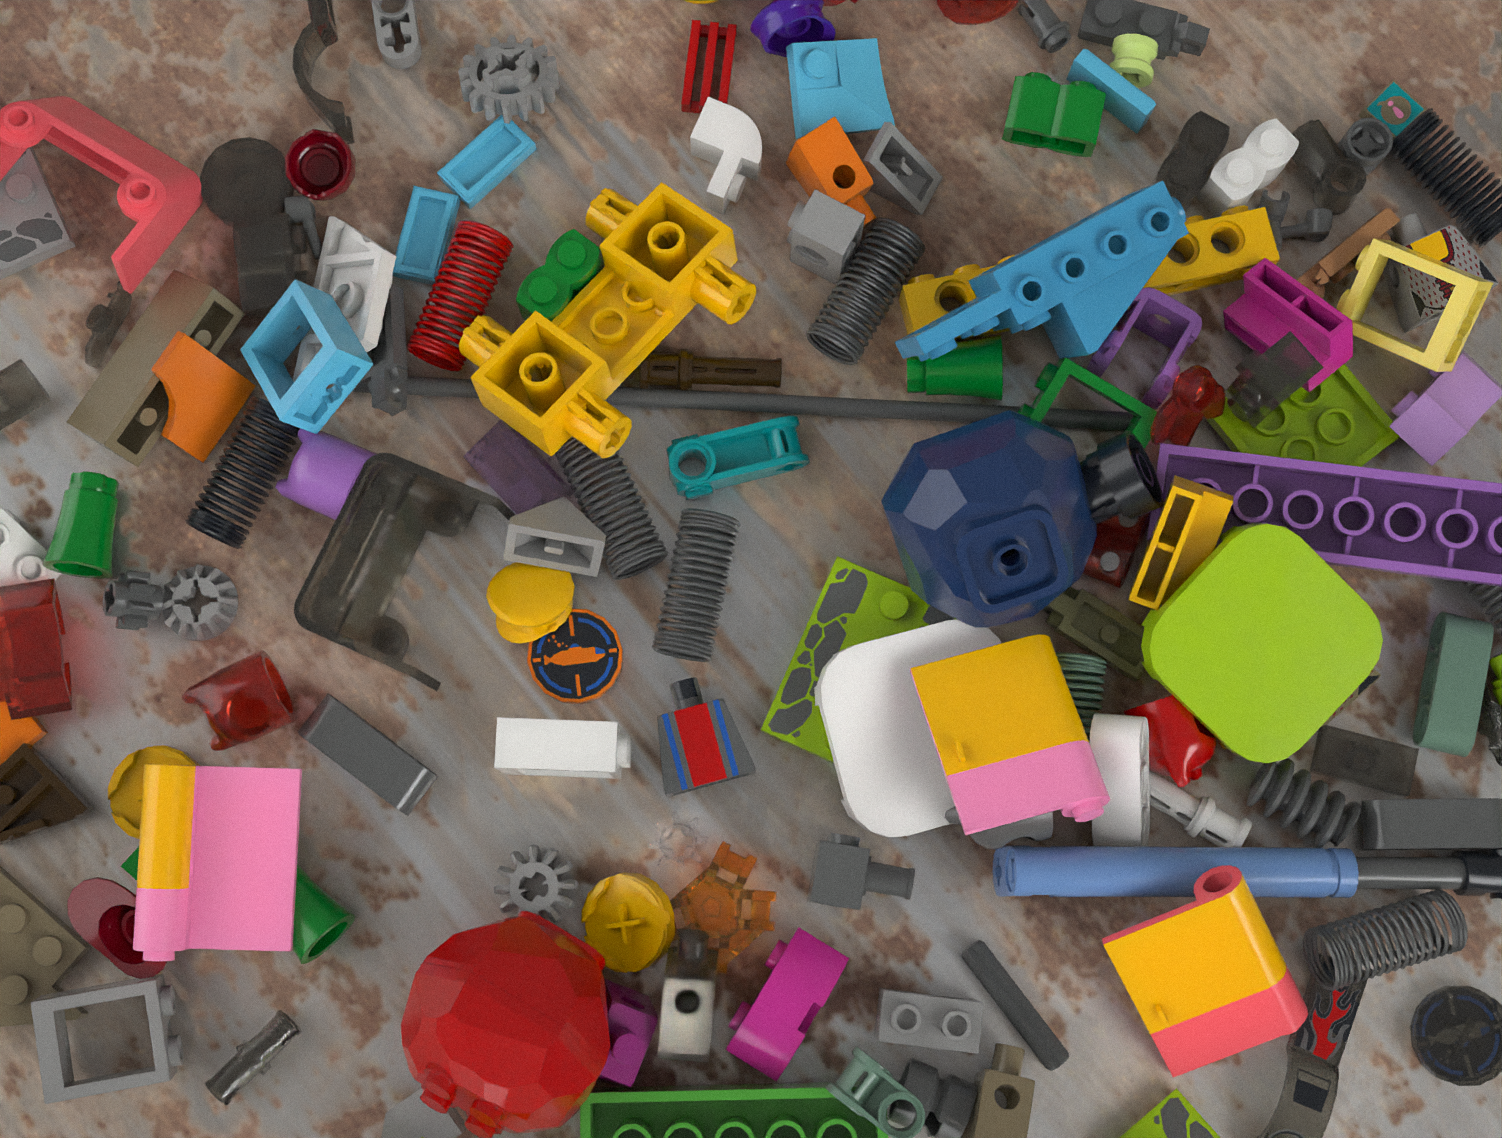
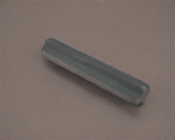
[961,940,1069,1071]

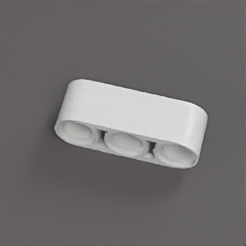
[1090,713,1150,846]

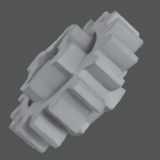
[458,35,560,124]

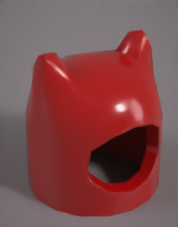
[1124,695,1216,787]

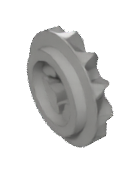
[162,564,238,641]

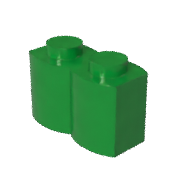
[1002,72,1106,157]
[516,229,604,321]

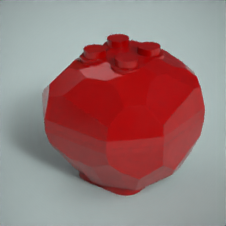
[401,911,610,1138]

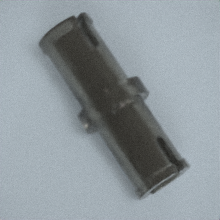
[205,1010,302,1106]

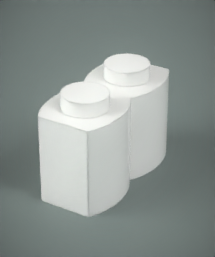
[1197,119,1299,217]

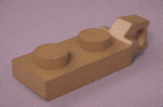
[1296,208,1400,299]

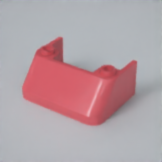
[0,96,204,294]

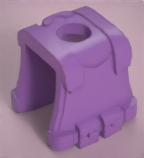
[1086,287,1202,409]

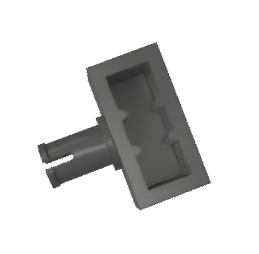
[807,833,915,910]

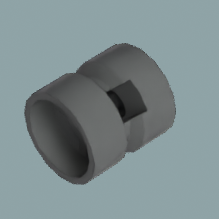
[888,1058,977,1138]

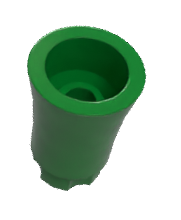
[907,335,1003,401]
[43,471,119,579]
[293,864,355,964]

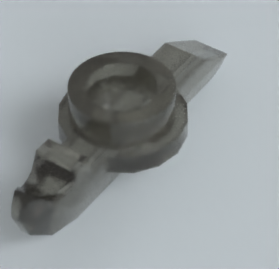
[85,281,132,368]
[1477,680,1502,766]

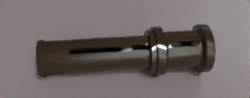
[640,348,782,391]

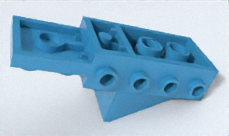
[895,180,1189,362]

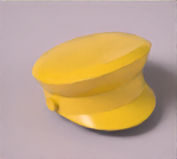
[486,562,575,643]

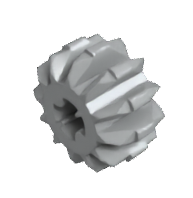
[494,845,579,923]

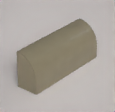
[67,269,245,467]

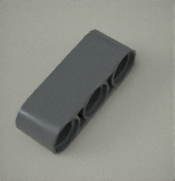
[298,693,438,816]
[1361,798,1502,850]

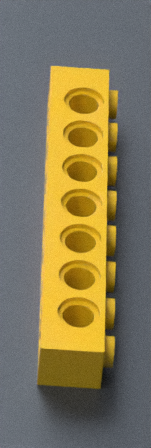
[899,206,1280,342]

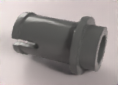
[1017,0,1071,53]

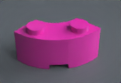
[725,927,849,1082]

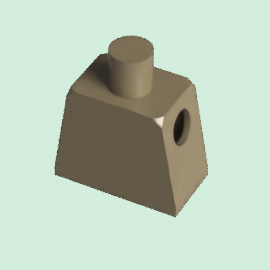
[961,1043,1035,1138]

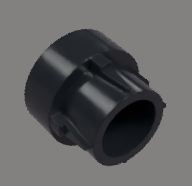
[1080,430,1164,525]

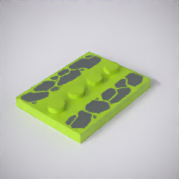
[760,556,958,764]

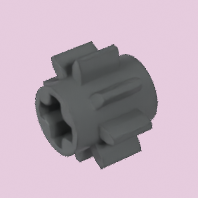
[103,570,163,630]

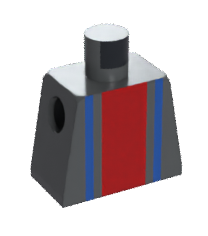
[657,677,756,798]

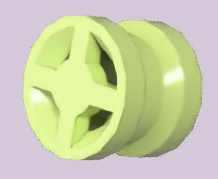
[1109,34,1158,88]

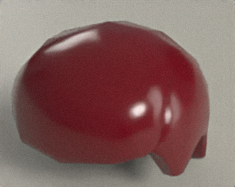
[285,129,356,201]

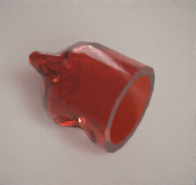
[181,650,297,751]

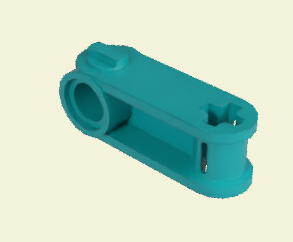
[666,416,810,500]

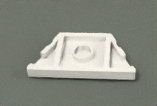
[293,216,396,382]

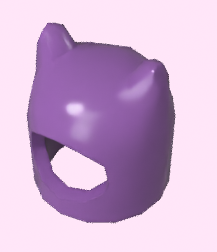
[275,428,384,526]

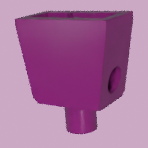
[598,978,658,1087]

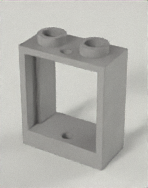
[30,974,184,1104]

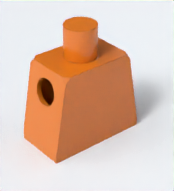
[785,117,877,228]

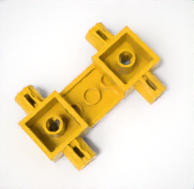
[459,182,756,458]

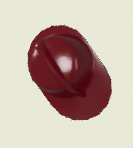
[67,877,168,979]

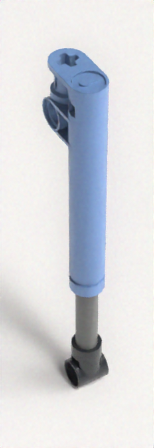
[992,845,1502,899]

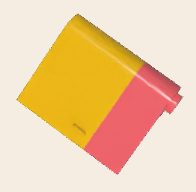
[1102,865,1308,1078]

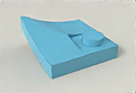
[786,38,895,139]

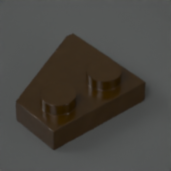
[0,743,94,845]

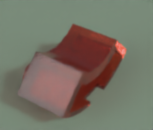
[0,578,72,720]

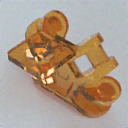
[670,841,777,974]

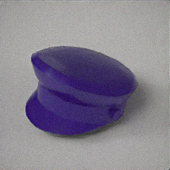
[750,0,836,57]

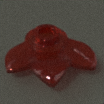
[1151,365,1226,446]

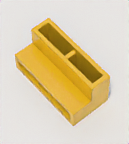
[1128,475,1233,611]

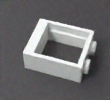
[494,717,632,779]

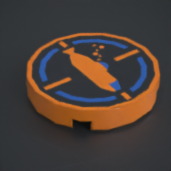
[527,609,623,704]

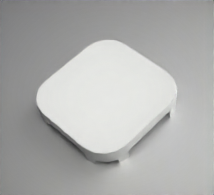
[814,620,1001,837]

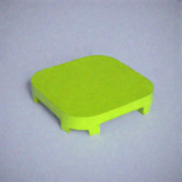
[1141,522,1383,763]

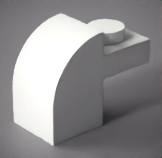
[690,97,762,214]

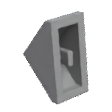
[863,122,943,215]
[503,496,606,577]

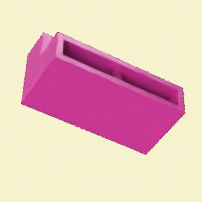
[1223,258,1353,392]

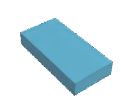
[1066,48,1156,134]
[437,115,537,209]
[393,186,461,285]

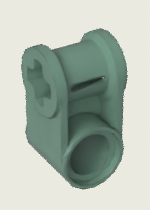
[825,1046,925,1138]

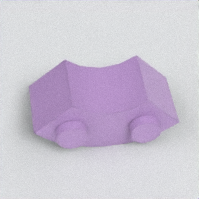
[1389,350,1502,466]

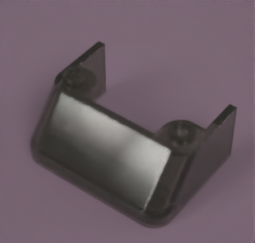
[294,453,516,691]

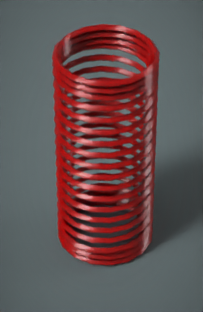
[407,220,514,372]

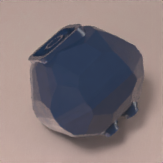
[881,410,1097,628]

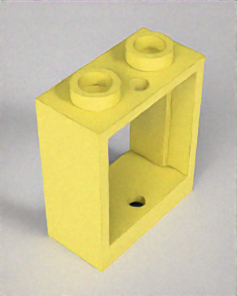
[1336,238,1493,372]

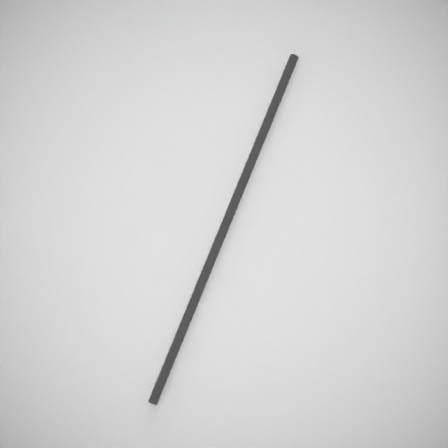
[352,376,1134,430]

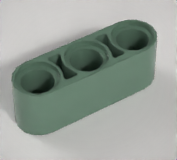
[1413,611,1494,757]

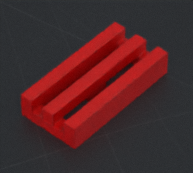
[681,20,737,114]

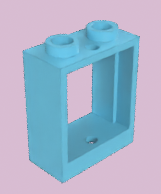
[240,279,373,434]

